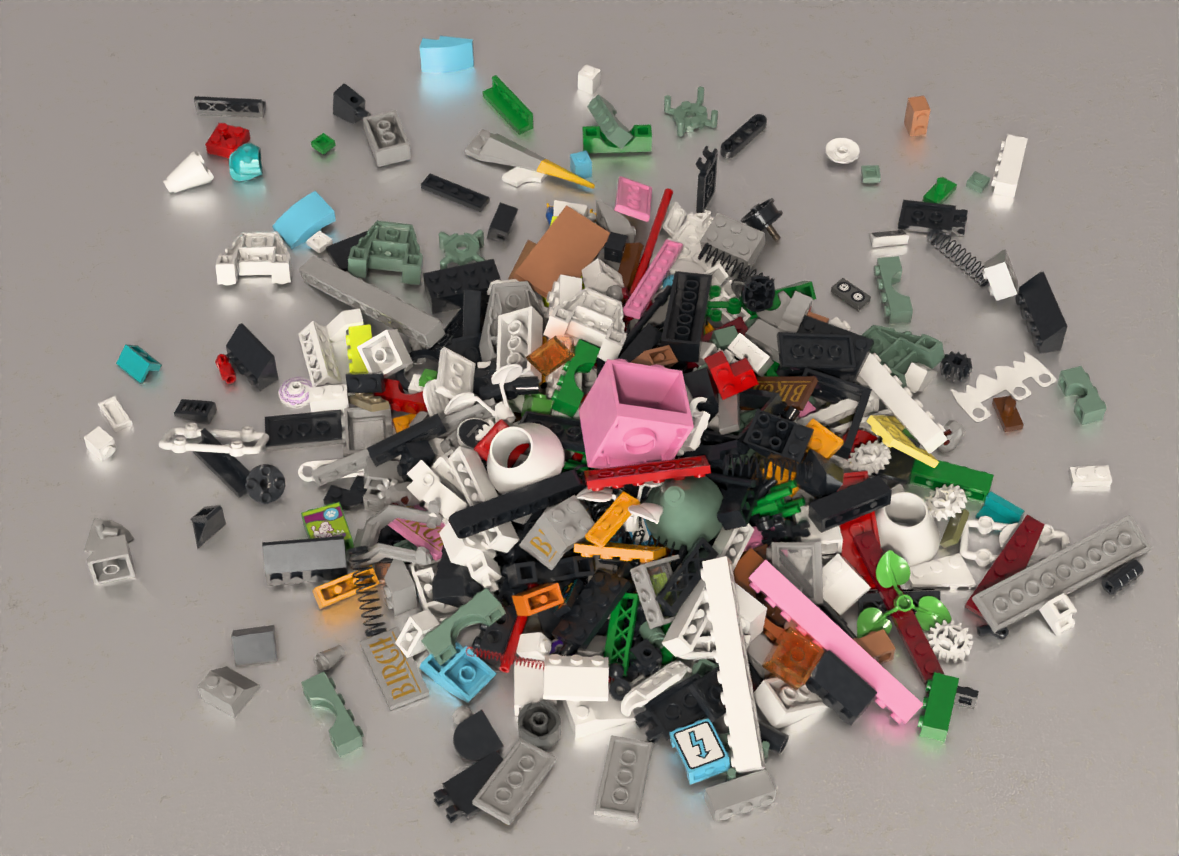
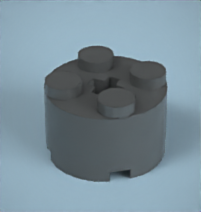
[518,701,561,752]

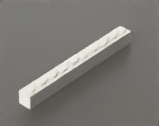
[795,394,875,426]

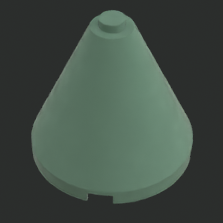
[645,476,723,552]

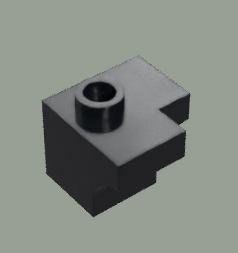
[473,361,497,394]

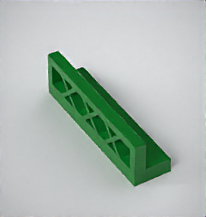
[482,75,533,135]
[604,593,639,678]

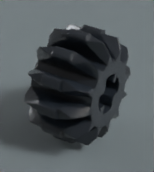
[940,351,972,383]

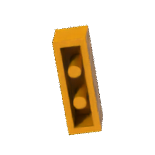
[312,565,379,609]

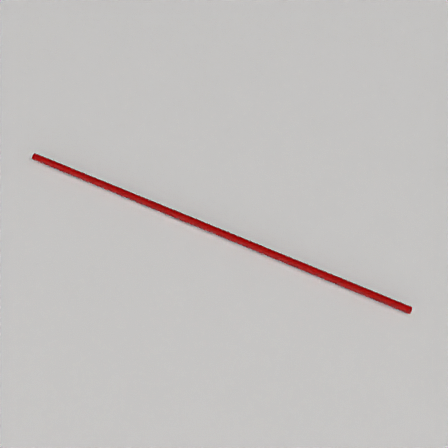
[499,188,673,673]

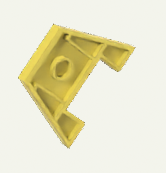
[867,415,939,468]

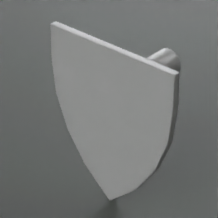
[84,518,134,552]

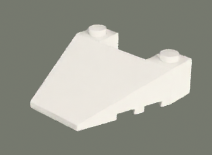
[216,231,292,285]
[543,287,627,362]

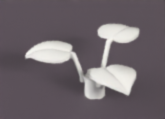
[444,364,525,425]
[576,479,666,532]

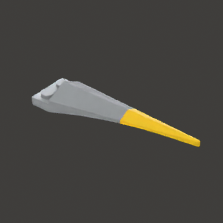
[465,129,595,189]

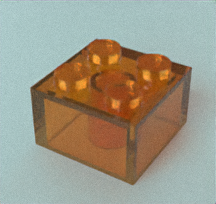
[762,627,825,690]

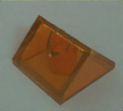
[526,335,575,377]

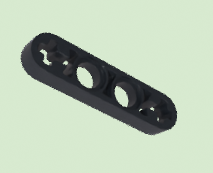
[720,114,767,158]

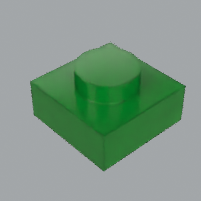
[311,133,336,155]

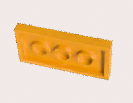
[762,419,844,498]
[574,540,666,563]

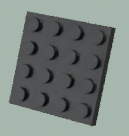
[776,315,874,404]

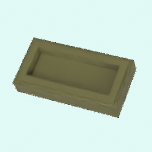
[940,509,969,548]

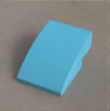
[420,36,474,73]
[272,191,336,249]
[419,641,497,703]

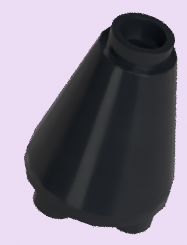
[731,275,775,312]

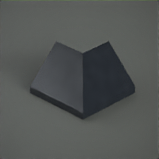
[794,449,844,499]

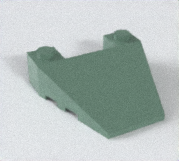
[348,220,423,285]
[861,325,944,388]

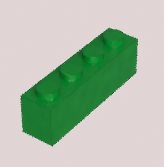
[909,459,994,504]

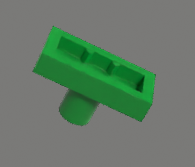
[923,177,957,204]

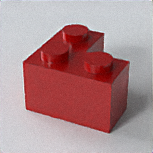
[704,350,759,400]

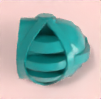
[229,143,263,181]

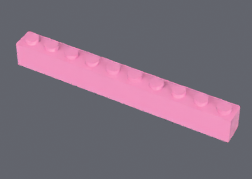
[749,560,923,724]

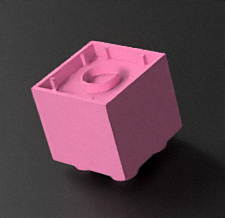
[579,359,694,469]

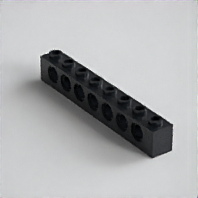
[472,510,544,665]

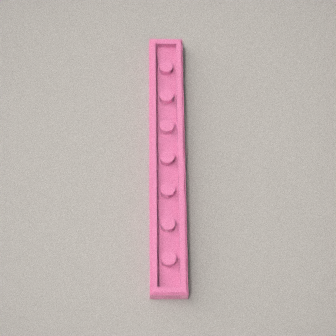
[623,239,683,320]

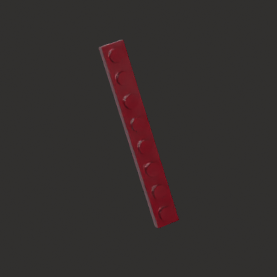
[853,530,944,684]

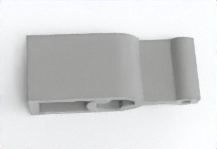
[777,291,813,333]

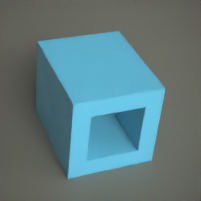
[570,151,592,179]

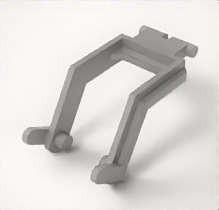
[348,501,442,568]

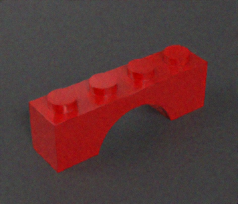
[372,378,450,417]

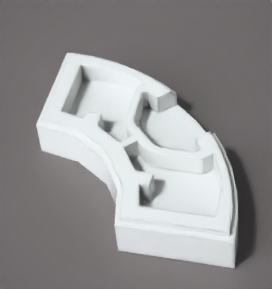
[502,167,548,187]

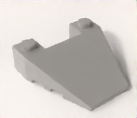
[479,281,549,362]

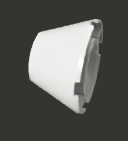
[487,423,565,495]
[875,492,940,567]

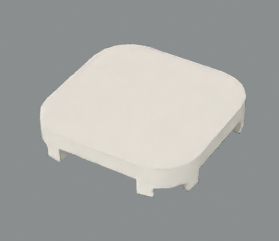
[668,210,736,276]

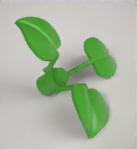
[857,550,952,639]

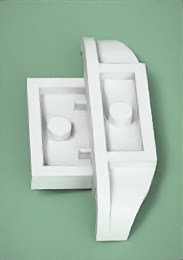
[674,397,710,459]
[621,661,692,717]

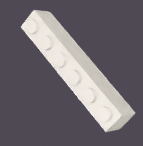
[448,446,519,553]

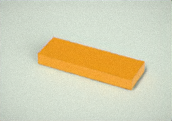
[585,491,640,548]

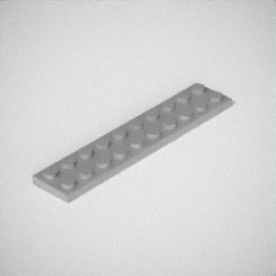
[972,515,1152,633]

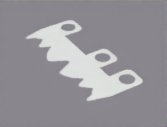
[951,352,1056,422]

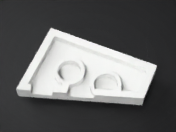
[908,553,977,589]

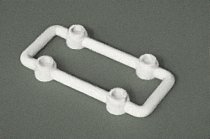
[159,423,269,457]
[960,516,1070,567]

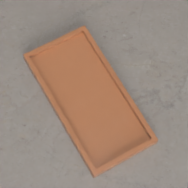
[513,205,610,299]

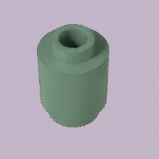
[639,621,665,650]

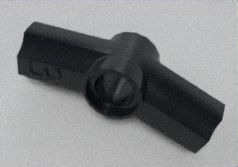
[479,376,539,401]

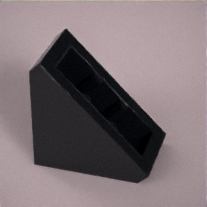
[190,505,226,549]

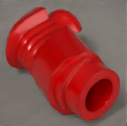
[215,354,236,384]

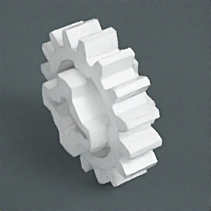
[848,440,891,477]
[925,484,967,521]
[927,620,973,663]

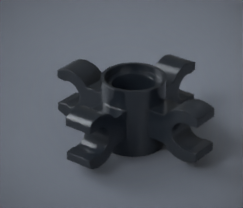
[761,513,811,554]

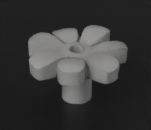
[377,478,398,502]

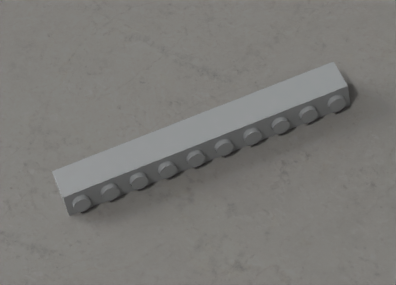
[299,256,445,348]

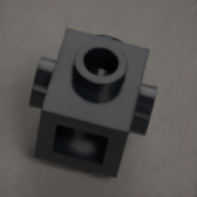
[629,639,662,678]

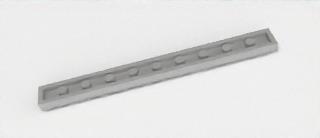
[311,398,496,487]

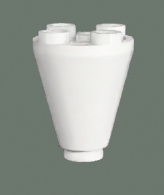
[163,151,214,193]

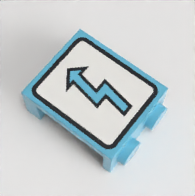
[670,718,730,785]

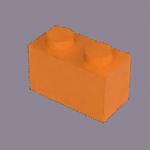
[512,583,564,616]

